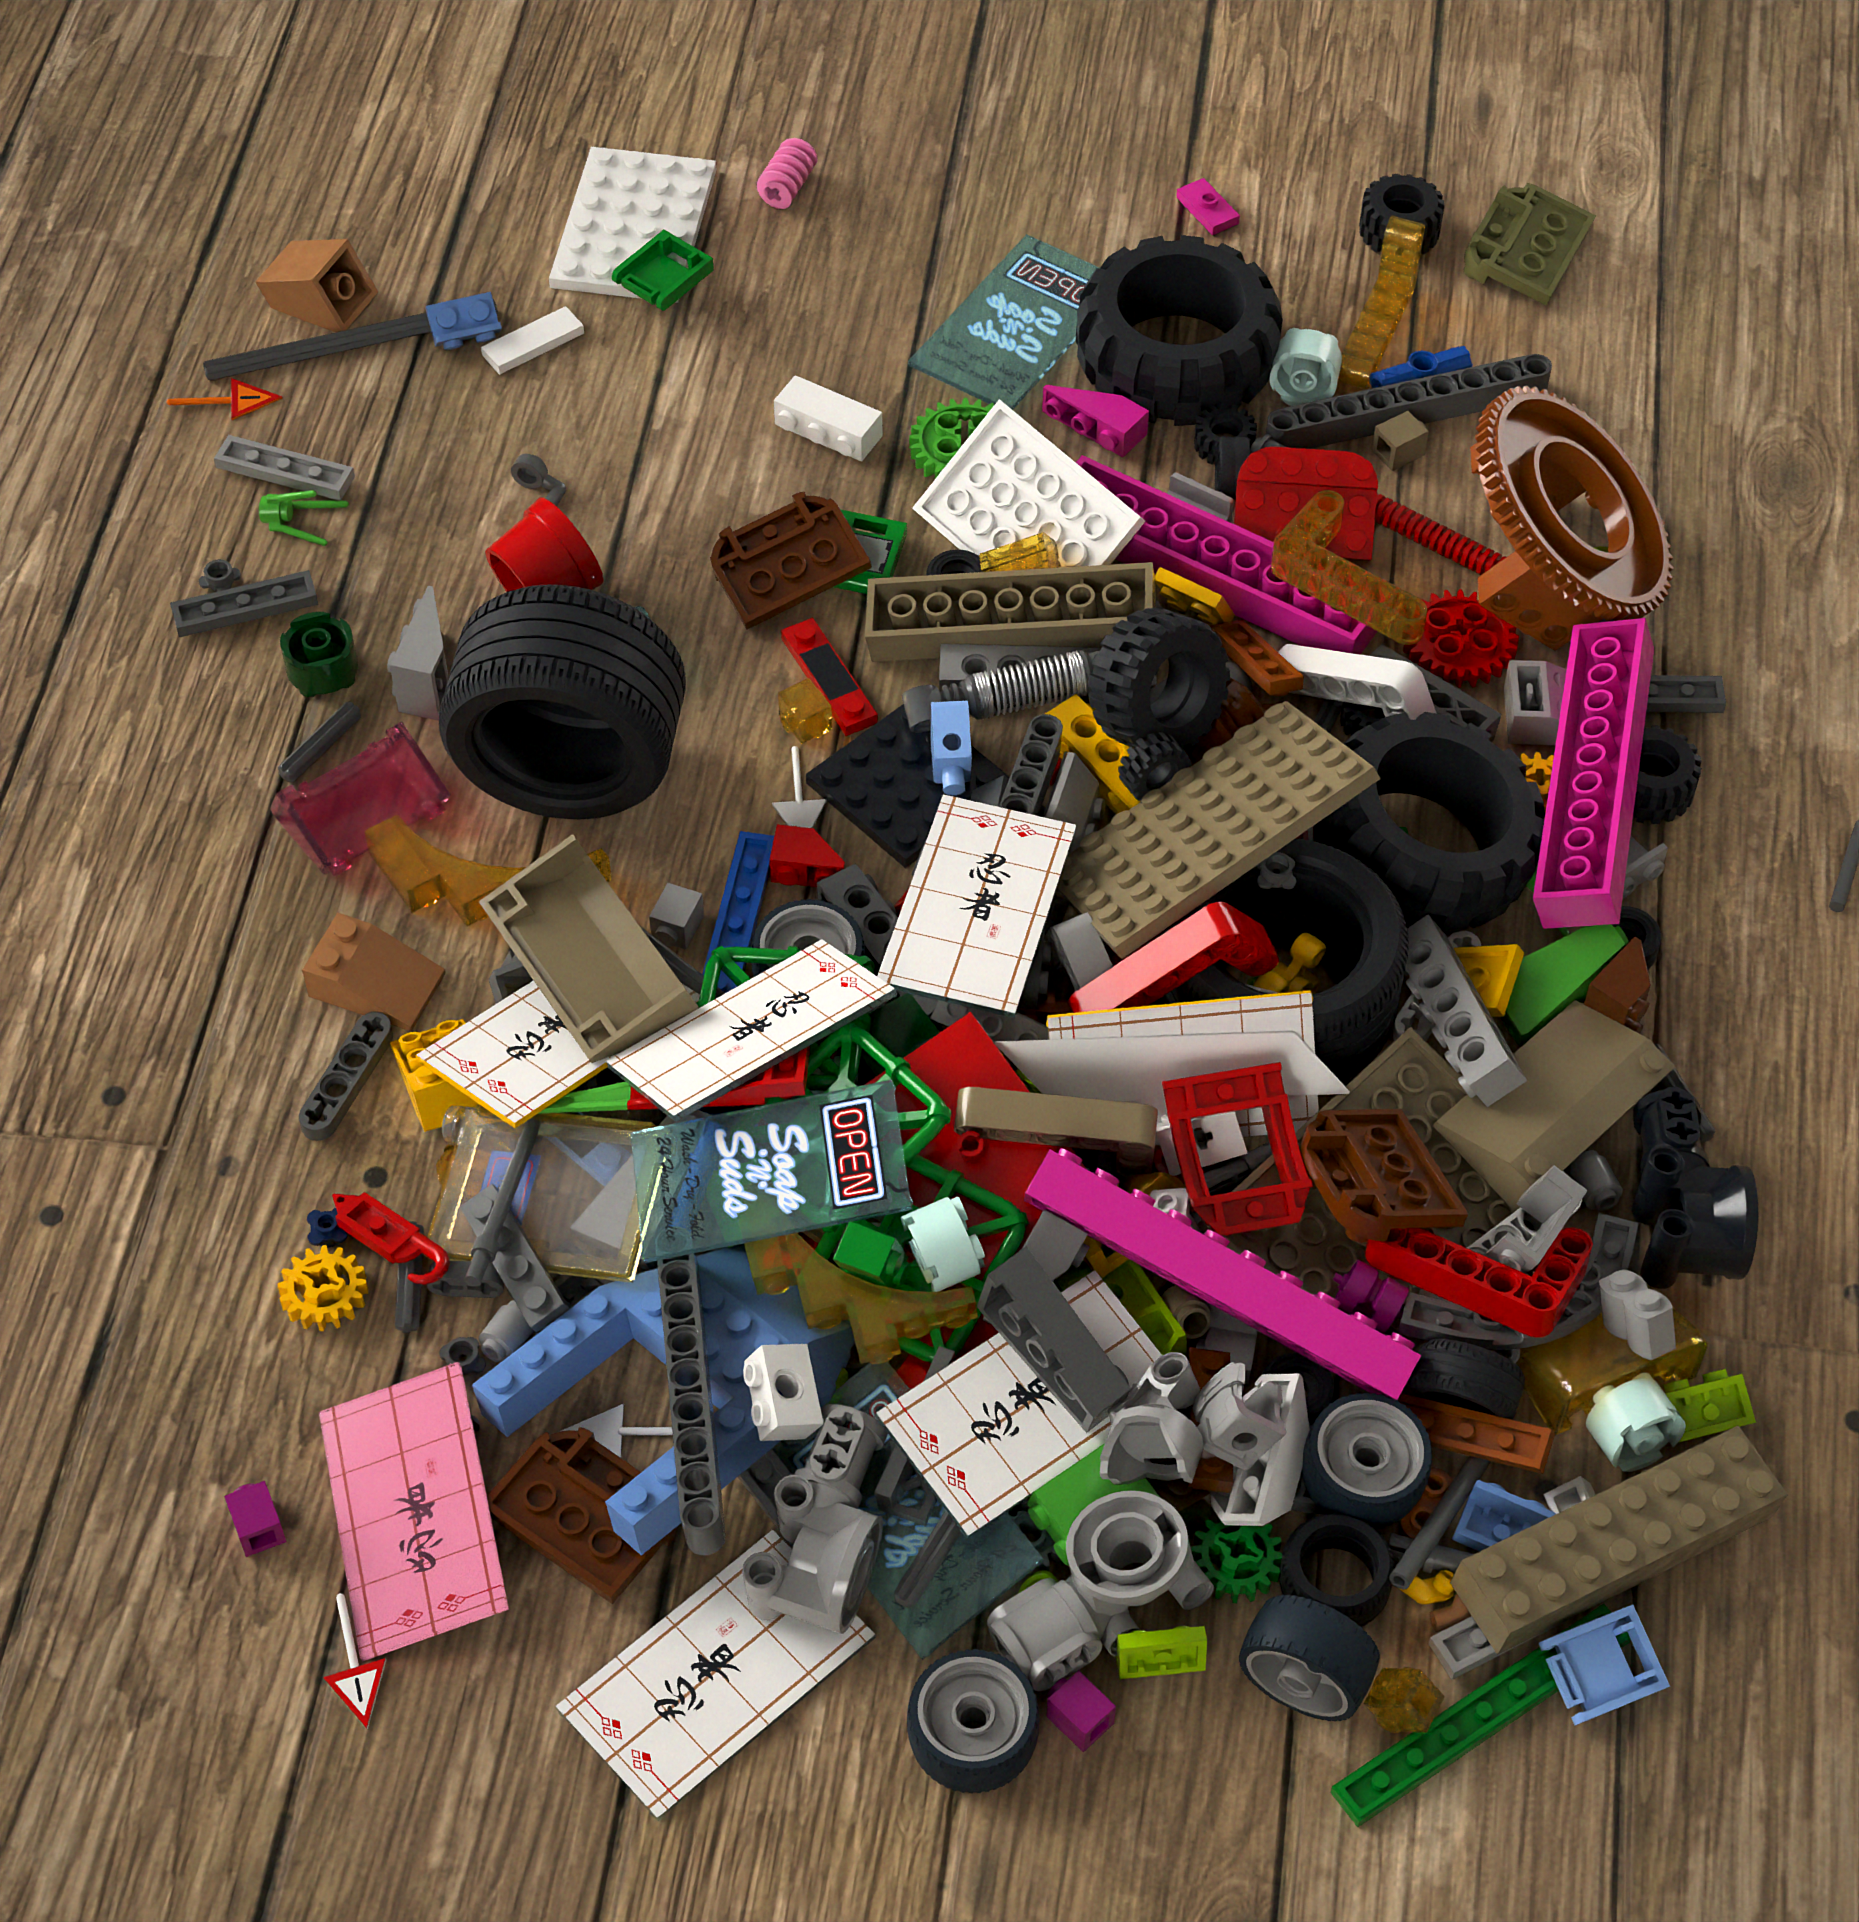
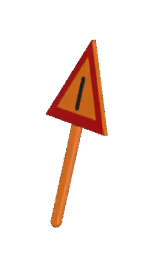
[167,378,283,420]

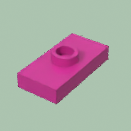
[1176,178,1240,235]

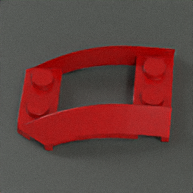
[1162,1062,1313,1236]

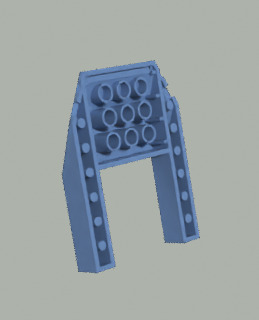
[472,1239,863,1556]

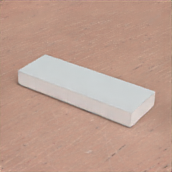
[481,306,584,375]

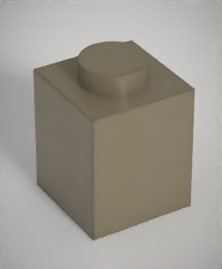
[1372,411,1429,471]

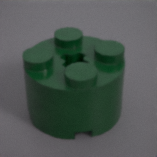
[280,612,358,697]

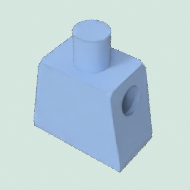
[930,701,972,795]

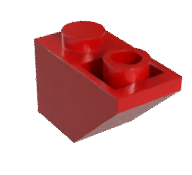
[769,824,845,887]

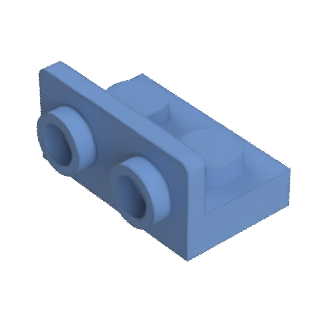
[425,292,502,350]

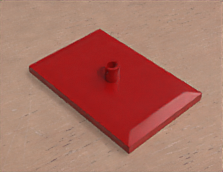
[859,1012,1086,1294]

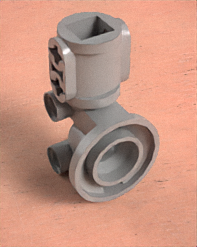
[742,1404,888,1634]
[987,1491,1214,1692]

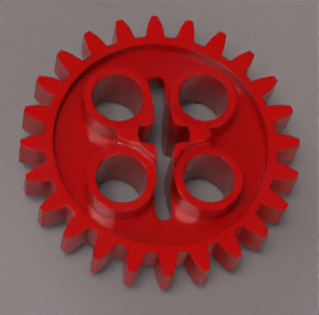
[1401,589,1519,688]

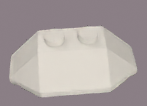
[1210,1374,1310,1526]

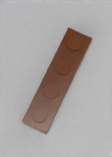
[1210,620,1304,696]
[1397,1393,1555,1474]

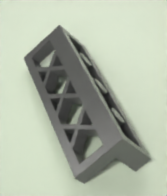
[1369,644,1502,742]
[875,1346,956,1526]

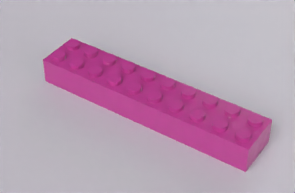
[1076,455,1388,655]
[1533,618,1654,929]
[1024,1148,1421,1401]

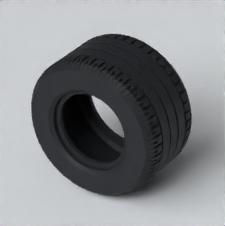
[439,585,686,820]
[1160,838,1409,1083]

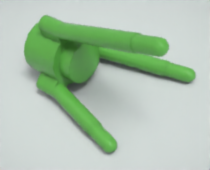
[259,490,349,546]

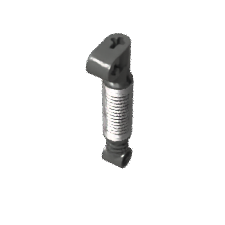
[902,650,1159,733]

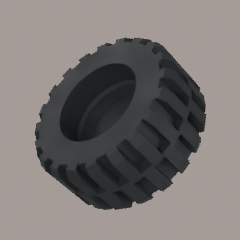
[1088,608,1230,750]

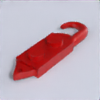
[332,1192,450,1285]

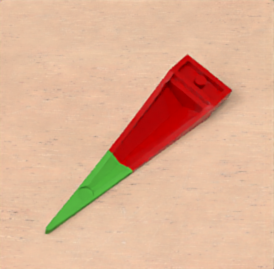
[493,1038,810,1115]

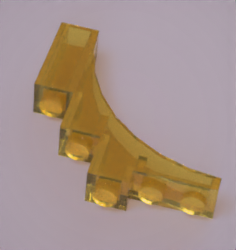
[364,815,612,926]
[733,1180,978,1364]

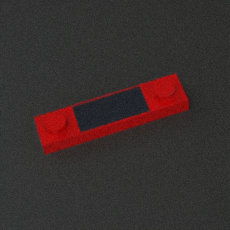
[781,617,878,736]

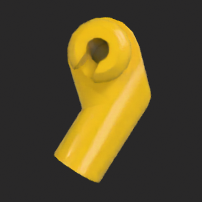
[1398,1570,1455,1605]

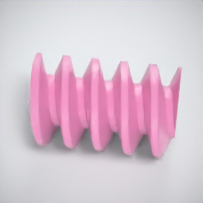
[757,138,817,209]

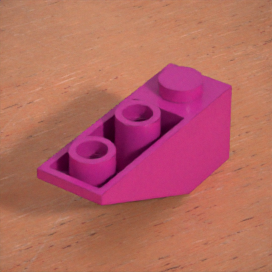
[1042,385,1149,457]

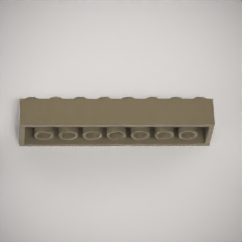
[865,562,1157,662]
[1450,1426,1788,1655]

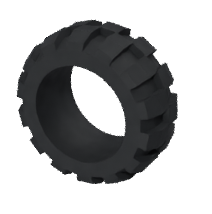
[1075,235,1283,426]
[1313,712,1545,934]

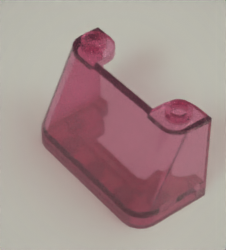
[270,721,451,876]

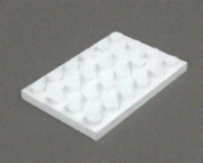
[549,147,716,303]
[913,399,1145,572]

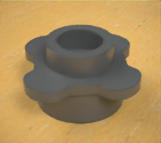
[199,559,241,591]
[1256,852,1296,889]
[439,1337,486,1375]

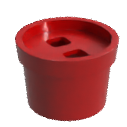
[485,497,604,592]

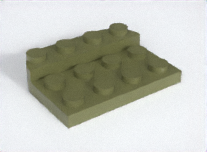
[1464,183,1596,306]

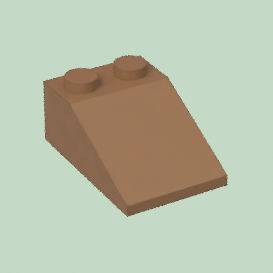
[302,912,445,1032]

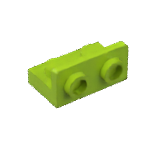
[1663,1369,1756,1443]
[1115,1626,1207,1680]

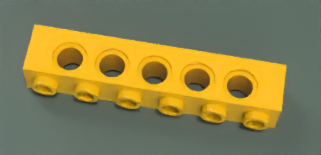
[1045,694,1153,814]

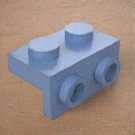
[1452,1480,1556,1552]

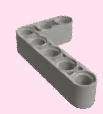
[1044,912,1113,991]

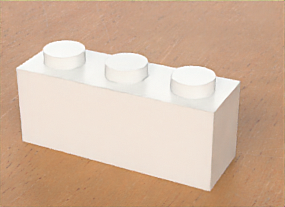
[774,375,883,462]

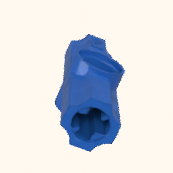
[1369,346,1473,389]

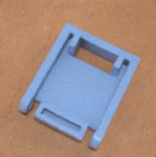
[1538,1604,1670,1726]

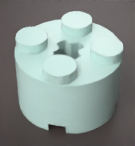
[1270,328,1342,406]
[901,1197,985,1294]
[1586,1372,1686,1472]

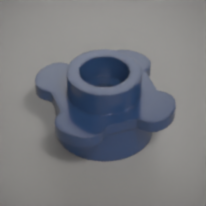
[307,1208,348,1248]

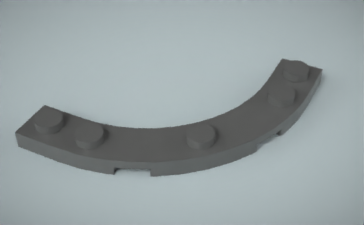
[1398,1213,1639,1350]

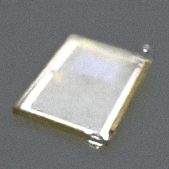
[423,1105,679,1283]

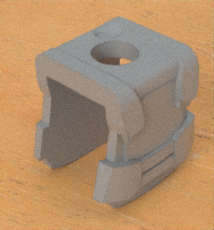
[1192,1362,1286,1470]

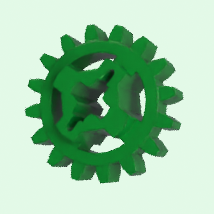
[1191,1518,1282,1604]

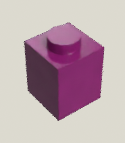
[224,1481,287,1557]
[1046,1670,1116,1752]

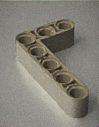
[954,1087,1158,1178]

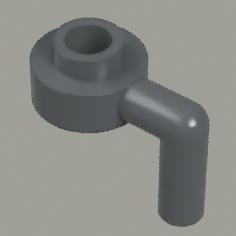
[511,454,566,506]

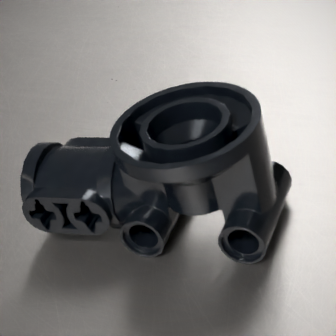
[1631,1087,1758,1289]

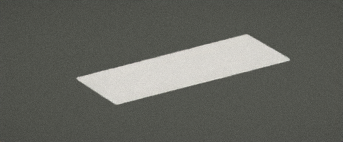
[995,1031,1350,1102]

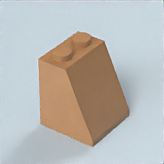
[256,239,378,332]

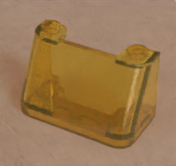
[1515,1283,1708,1435]

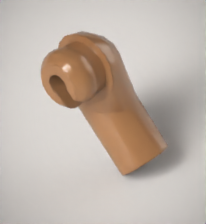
[1430,1593,1471,1632]

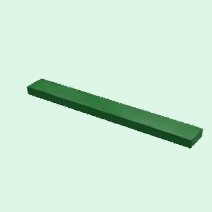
[1330,1603,1631,1827]

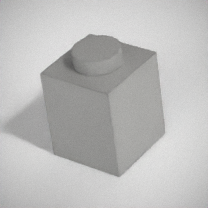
[649,883,704,950]

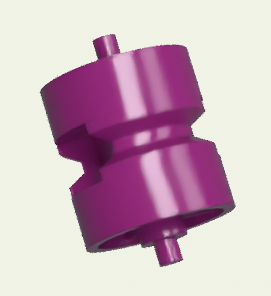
[1332,1259,1409,1334]

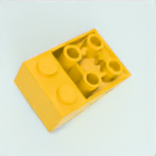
[390,1019,489,1132]

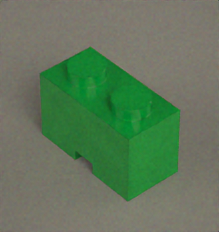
[833,1221,910,1295]

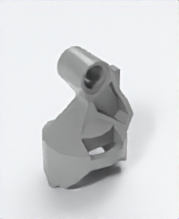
[1100,1352,1204,1485]

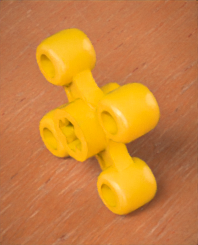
[1254,933,1326,994]

